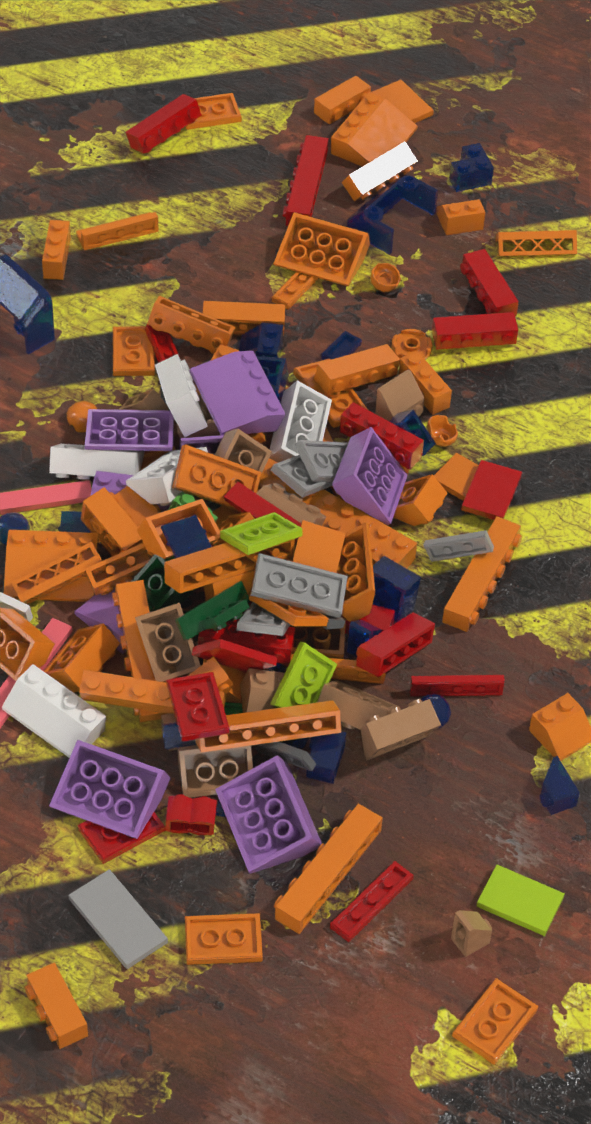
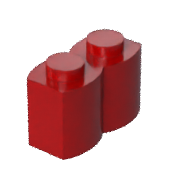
[165,794,217,835]

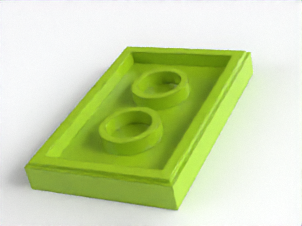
[220,512,303,555]
[270,642,337,708]
[476,865,565,936]

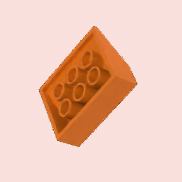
[331,92,418,167]
[273,212,370,287]
[4,530,99,602]

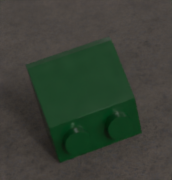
[131,554,195,612]

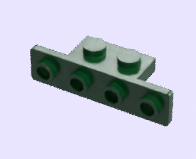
[175,581,250,640]

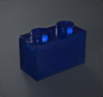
[306,732,347,784]

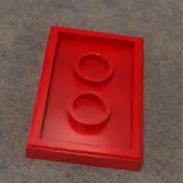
[461,460,522,520]
[192,639,277,672]
[166,672,230,742]
[78,812,166,864]

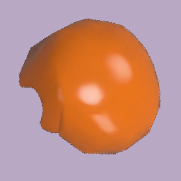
[370,263,401,292]
[66,401,97,432]
[426,415,458,447]

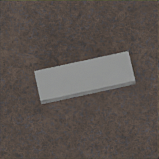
[423,530,494,562]

